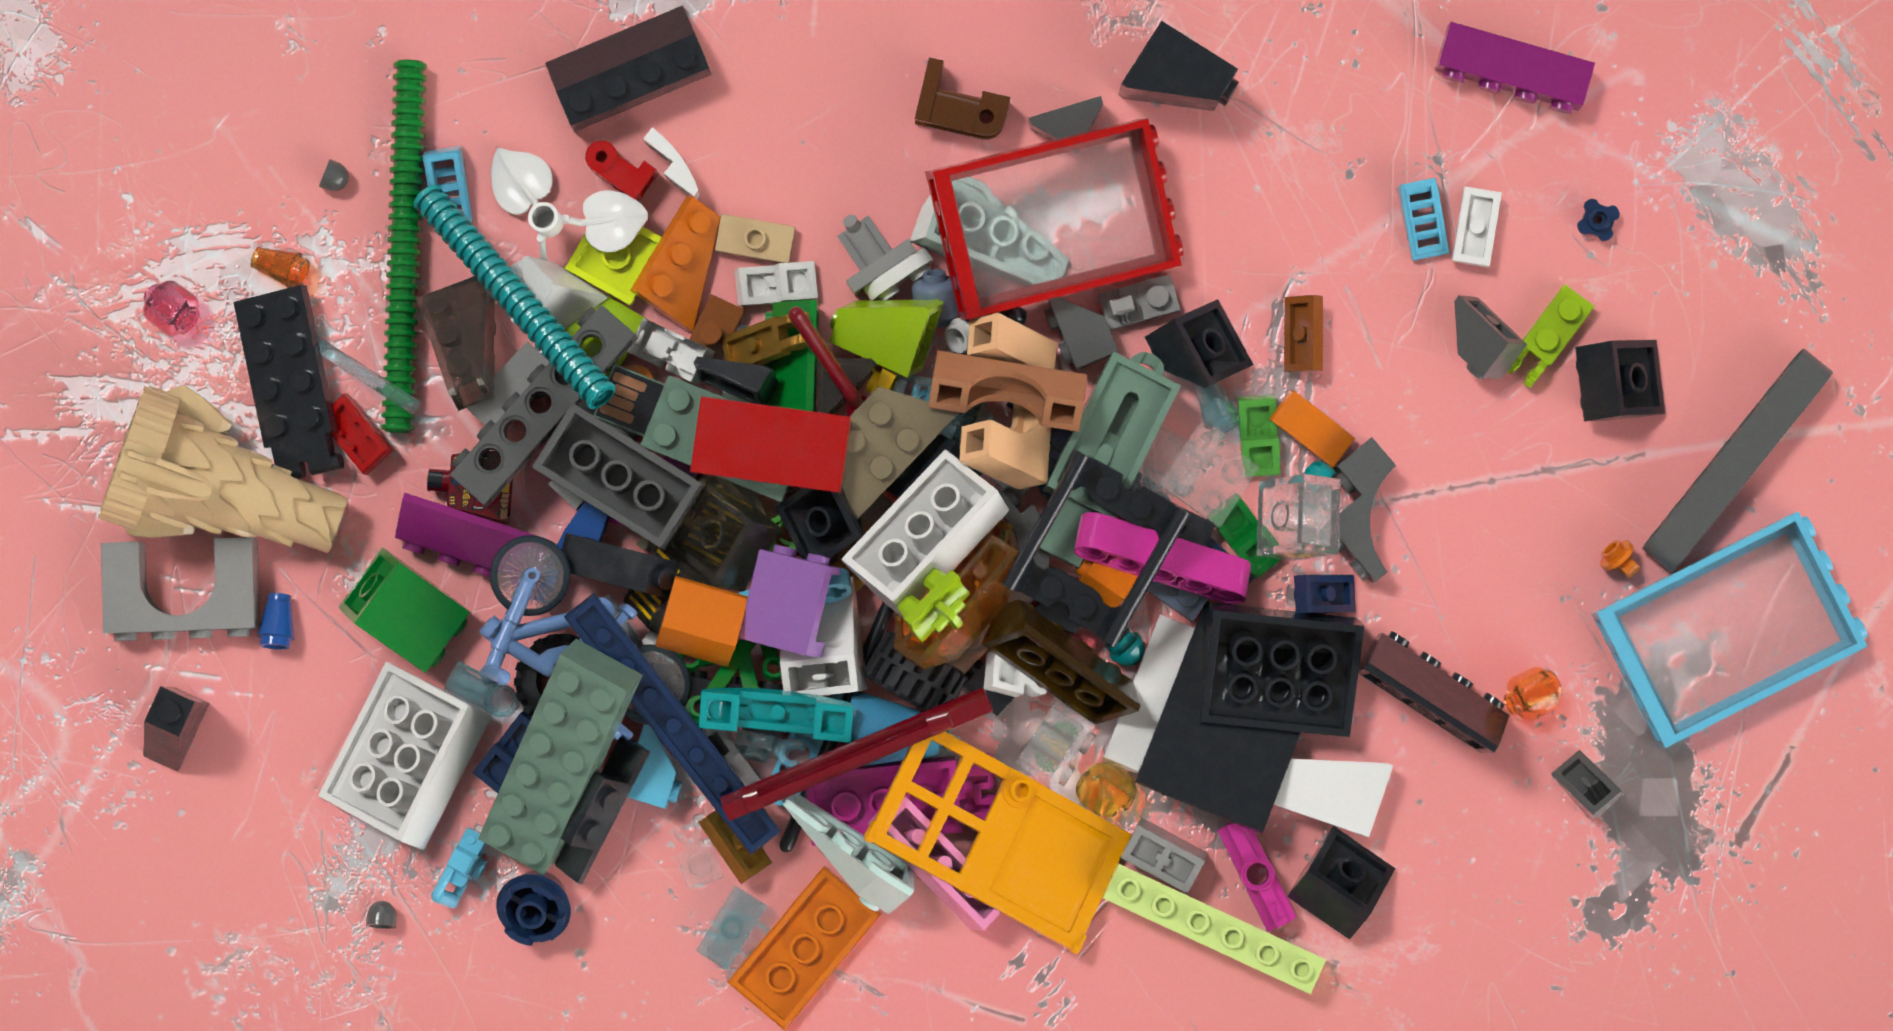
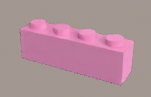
[867,796,1001,930]

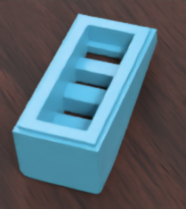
[422,146,473,223]
[1397,178,1449,261]

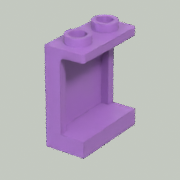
[738,544,841,657]

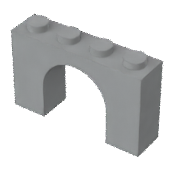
[466,341,638,511]
[101,537,260,641]

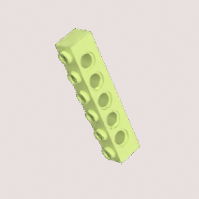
[1102,863,1326,994]

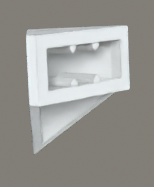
[522,256,609,329]

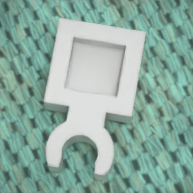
[984,651,1046,697]

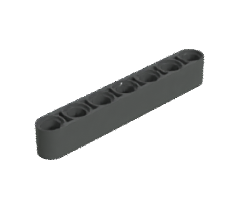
[1642,348,1833,573]

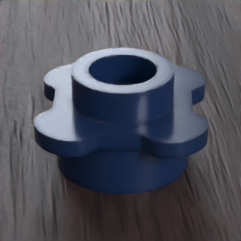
[1577,199,1620,241]

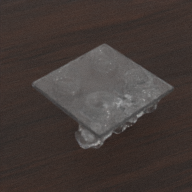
[1158,423,1260,528]

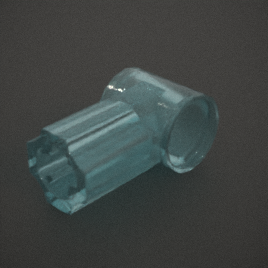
[444,661,521,718]

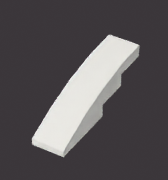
[1102,614,1195,773]

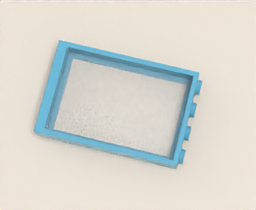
[1592,511,1868,748]

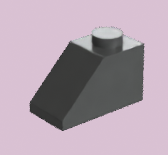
[1454,295,1527,380]

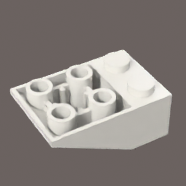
[780,577,868,696]

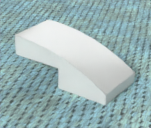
[643,127,700,199]
[734,261,818,307]

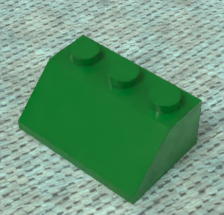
[764,300,819,412]

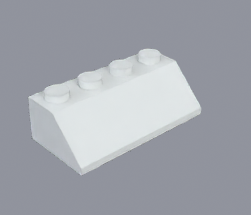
[841,449,1009,618]

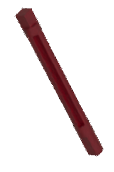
[720,687,994,821]

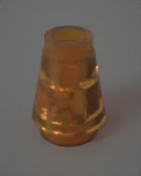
[251,247,310,288]

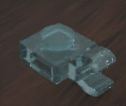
[735,729,806,769]

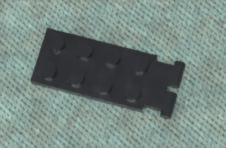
[233,285,344,479]

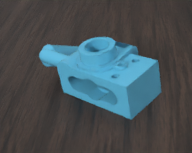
[431,827,488,908]

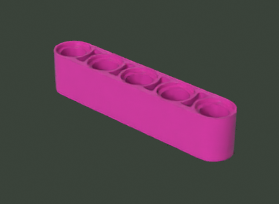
[1074,512,1251,604]

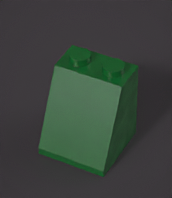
[338,547,470,673]

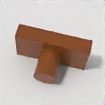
[690,294,745,360]

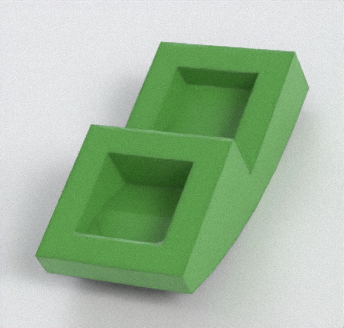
[1237,394,1281,477]

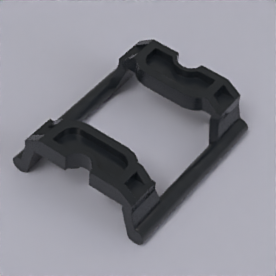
[1002,450,1191,647]

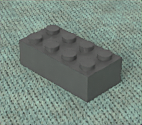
[532,403,705,550]

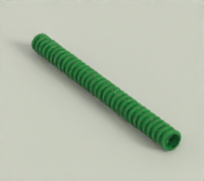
[381,59,427,433]

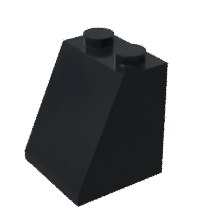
[1118,20,1239,111]

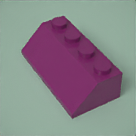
[395,492,556,586]

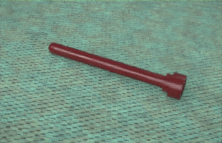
[789,307,867,416]

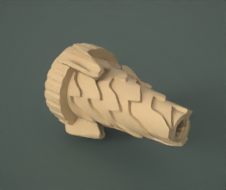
[98,385,348,553]

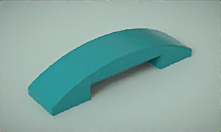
[699,688,854,743]

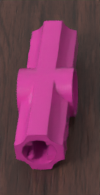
[1217,822,1297,932]

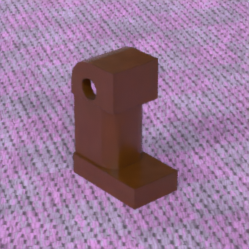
[915,57,1010,140]

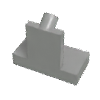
[837,215,917,296]

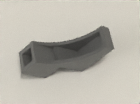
[1325,437,1396,583]

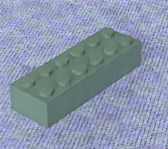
[478,639,643,875]

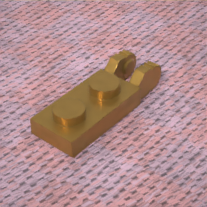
[722,311,810,366]

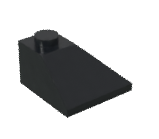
[1145,299,1253,388]

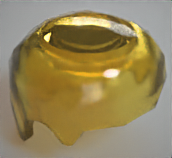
[1076,762,1137,817]

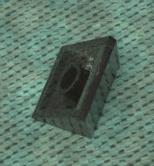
[818,358,878,414]

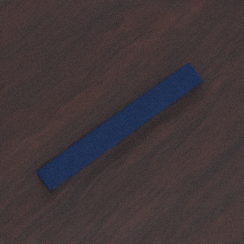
[564,593,781,854]

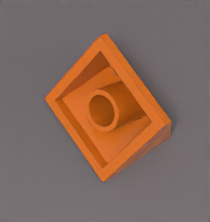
[655,576,748,667]

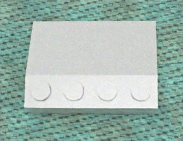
[318,661,492,850]

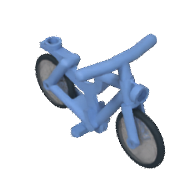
[479,535,691,740]

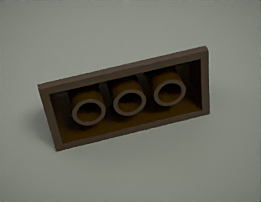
[982,599,1141,725]

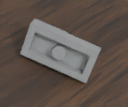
[1098,274,1180,331]

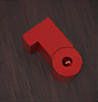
[585,140,659,202]

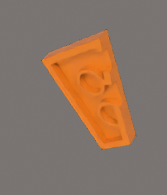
[630,196,721,332]

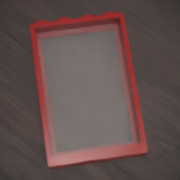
[925,118,1184,320]

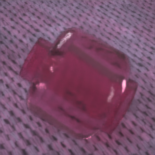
[143,280,200,336]

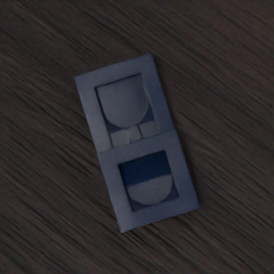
[472,711,532,793]

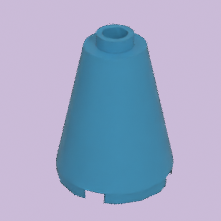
[850,692,949,766]

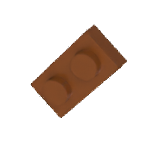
[1284,295,1323,373]

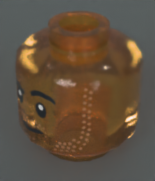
[1504,666,1563,721]

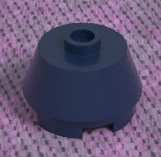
[496,870,571,946]

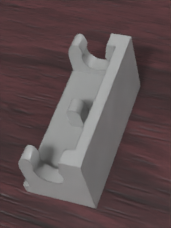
[1121,817,1207,893]

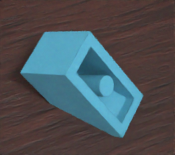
[627,724,682,809]

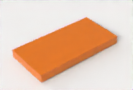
[727,866,882,1031]

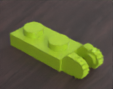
[1507,284,1595,388]

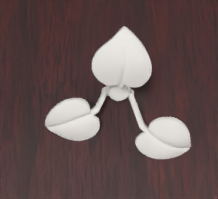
[491,148,648,324]

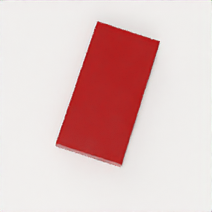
[690,396,852,493]

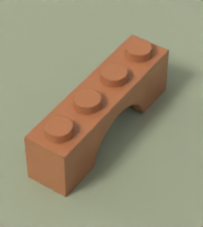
[928,350,1087,432]

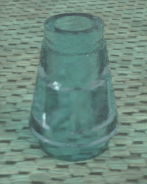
[1194,383,1240,436]

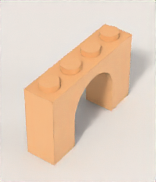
[959,313,1057,490]

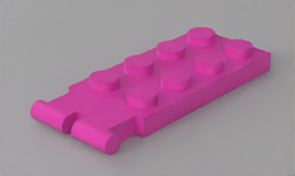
[806,753,996,846]

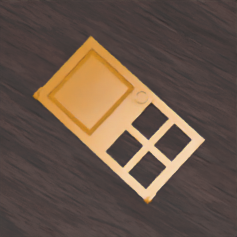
[863,732,1131,955]

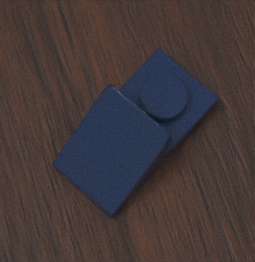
[1294,575,1356,614]

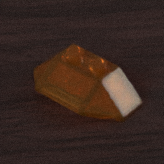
[894,534,1019,669]

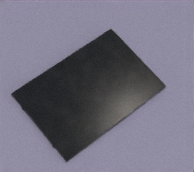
[1135,602,1301,834]

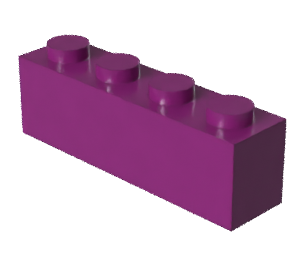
[1435,22,1595,114]

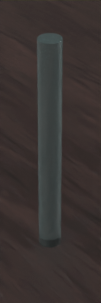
[317,335,420,414]

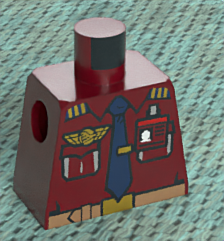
[427,450,514,523]

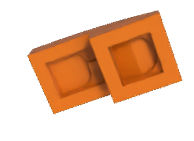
[1269,390,1355,468]

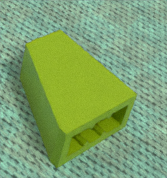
[829,299,945,378]

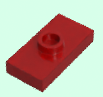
[331,393,394,475]

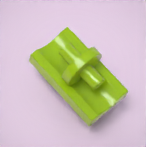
[897,568,970,643]

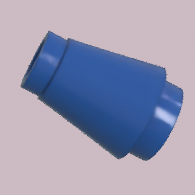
[257,593,295,650]

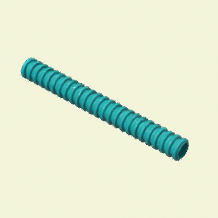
[414,185,615,409]

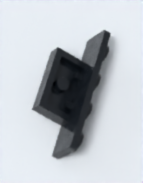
[555,736,650,884]

